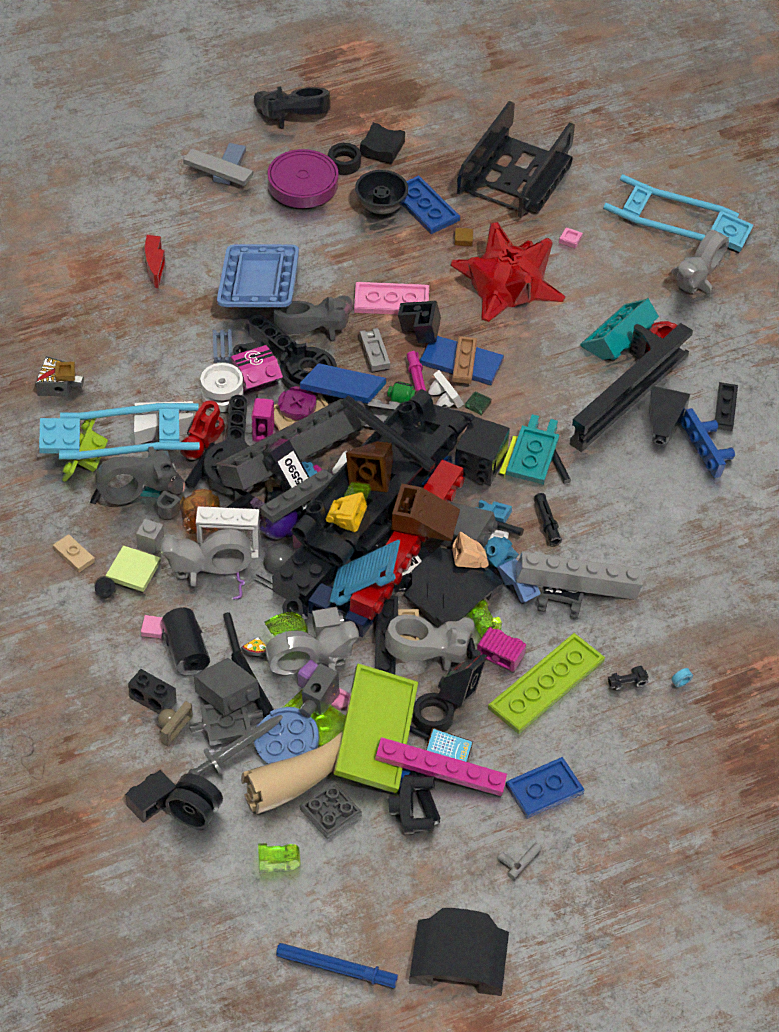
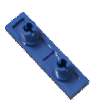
[681,408,735,478]

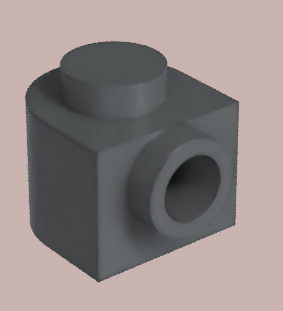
[157,490,182,519]

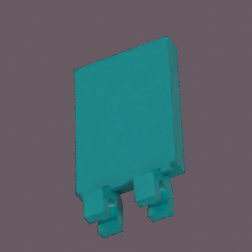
[506,414,560,485]

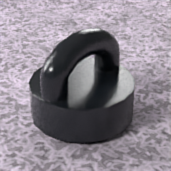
[94,576,115,597]

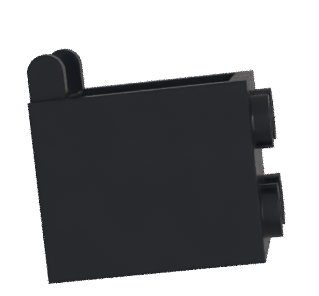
[455,416,510,486]

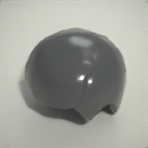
[263,543,294,574]

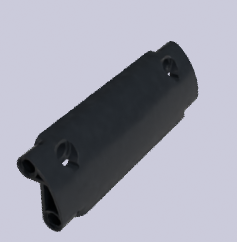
[291,389,468,567]

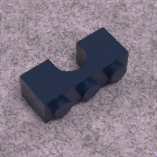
[309,583,375,638]

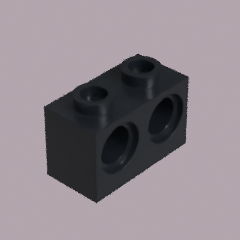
[128,669,177,714]

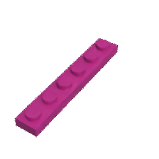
[375,737,507,796]

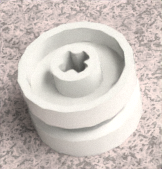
[200,363,244,412]

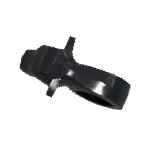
[254,86,331,129]

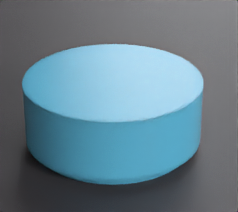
[671,668,693,687]

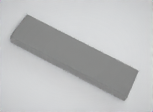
[183,149,253,186]

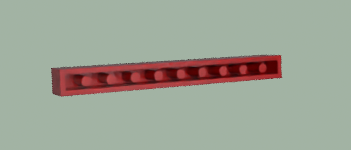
[350,460,465,620]

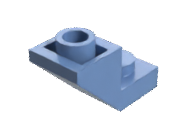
[497,559,541,603]

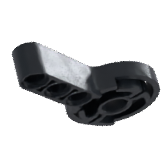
[249,314,337,390]
[203,395,259,495]

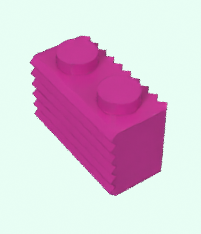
[251,398,274,442]
[477,627,526,672]

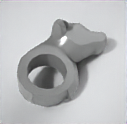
[671,229,729,294]
[160,529,252,586]
[385,614,475,670]
[265,621,359,675]

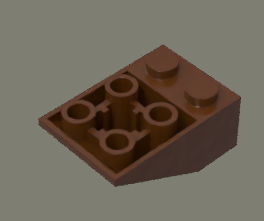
[391,483,460,542]

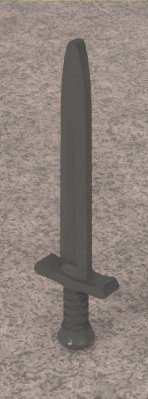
[188,715,283,776]

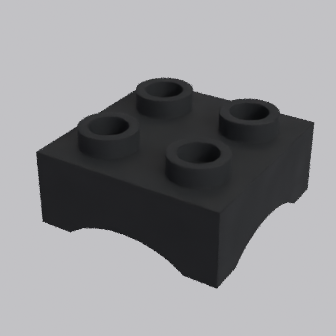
[360,122,405,163]

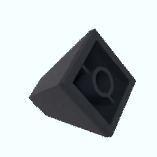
[649,386,690,445]

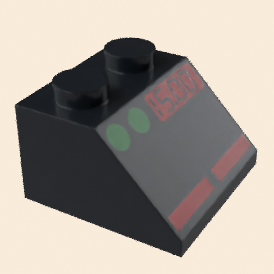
[438,654,487,706]

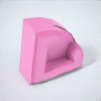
[329,688,350,710]

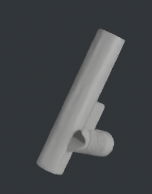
[497,843,542,880]

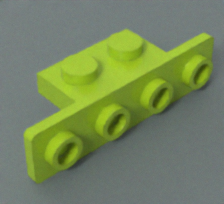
[62,418,108,482]

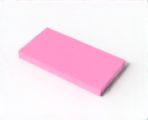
[354,282,429,315]

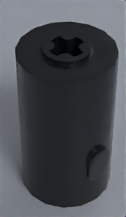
[161,607,210,675]

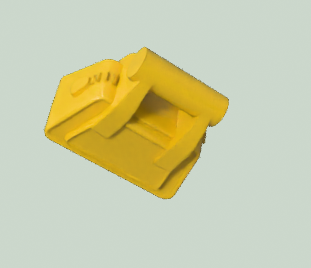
[326,492,367,532]

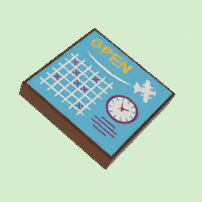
[426,728,474,762]

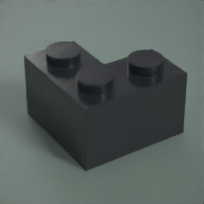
[398,301,441,344]

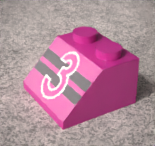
[231,345,283,392]

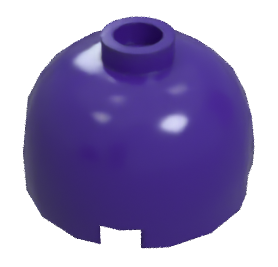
[260,509,298,540]

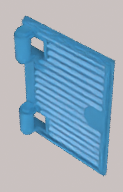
[330,540,400,606]

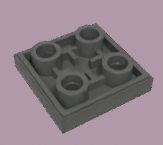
[300,782,362,839]

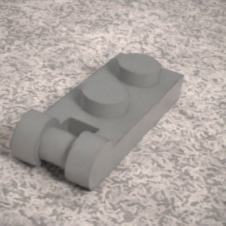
[359,328,390,371]

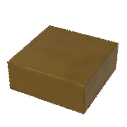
[454,228,474,246]
[55,361,75,382]

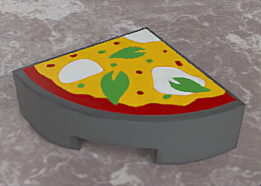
[241,637,266,657]

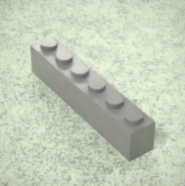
[516,551,643,600]

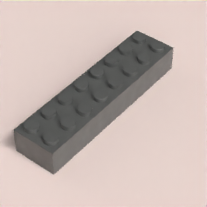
[216,399,367,491]

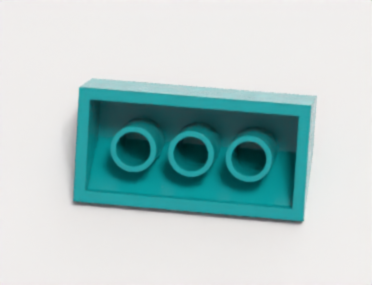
[580,298,659,360]

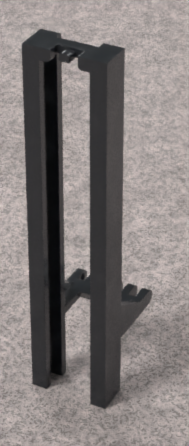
[570,323,693,452]

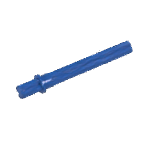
[276,943,398,988]

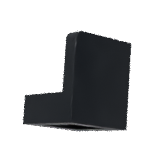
[226,489,255,509]

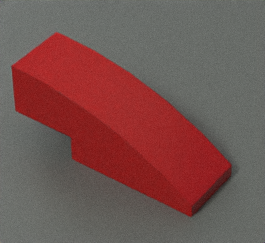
[145,235,166,288]

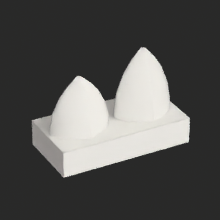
[428,370,464,408]

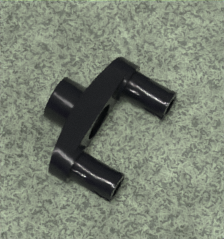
[389,775,435,834]

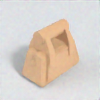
[451,532,489,568]

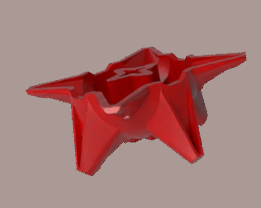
[450,222,566,322]

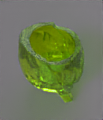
[264,612,309,637]

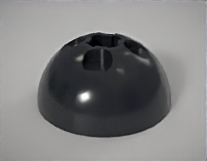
[355,170,408,215]

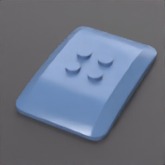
[217,244,299,307]

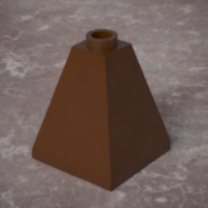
[346,441,393,492]

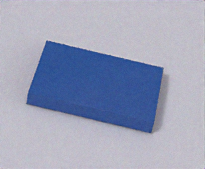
[505,757,585,819]

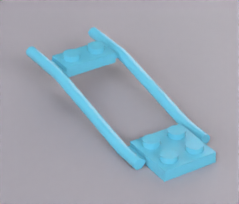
[603,174,753,252]
[39,403,200,460]

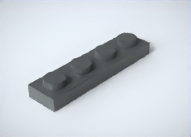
[260,469,334,522]

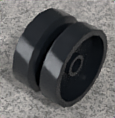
[165,773,223,829]

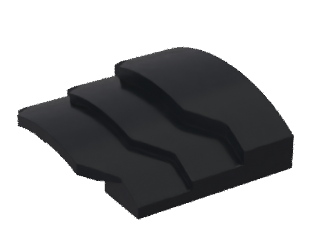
[403,547,505,627]
[409,908,509,996]

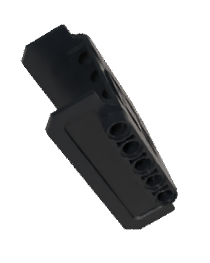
[457,101,575,218]

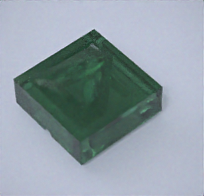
[465,391,492,415]

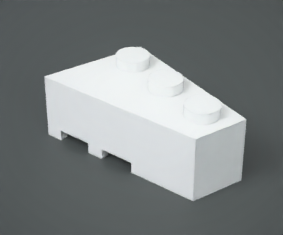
[134,401,194,445]

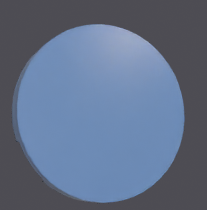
[254,707,319,764]

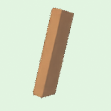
[452,336,477,384]

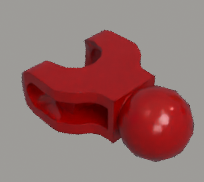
[180,400,225,460]

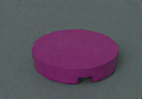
[278,386,317,420]

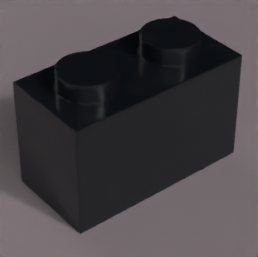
[125,770,176,823]

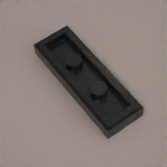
[714,382,738,431]

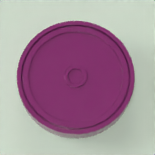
[267,149,338,208]

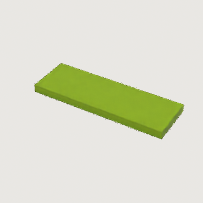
[488,633,605,734]

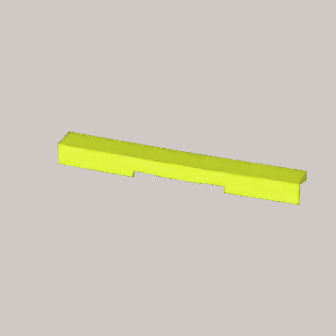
[499,436,518,477]

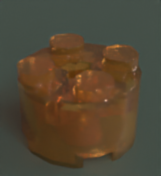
[180,489,221,534]

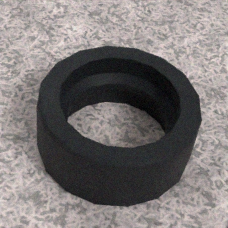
[328,142,361,175]
[413,692,454,734]

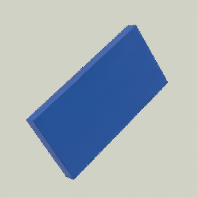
[402,176,460,234]
[420,336,504,385]
[300,363,386,404]

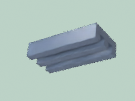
[213,329,233,363]

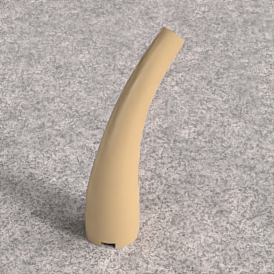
[241,732,342,815]

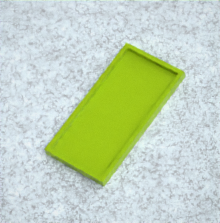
[334,663,418,793]

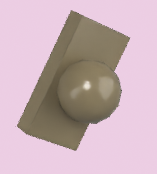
[158,701,193,746]

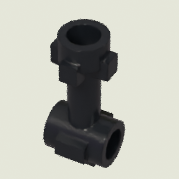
[608,666,649,690]

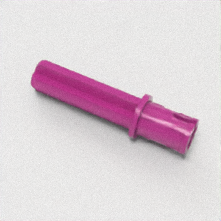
[406,351,426,391]

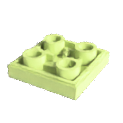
[106,546,161,592]

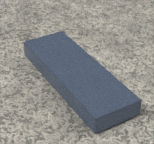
[213,143,246,185]

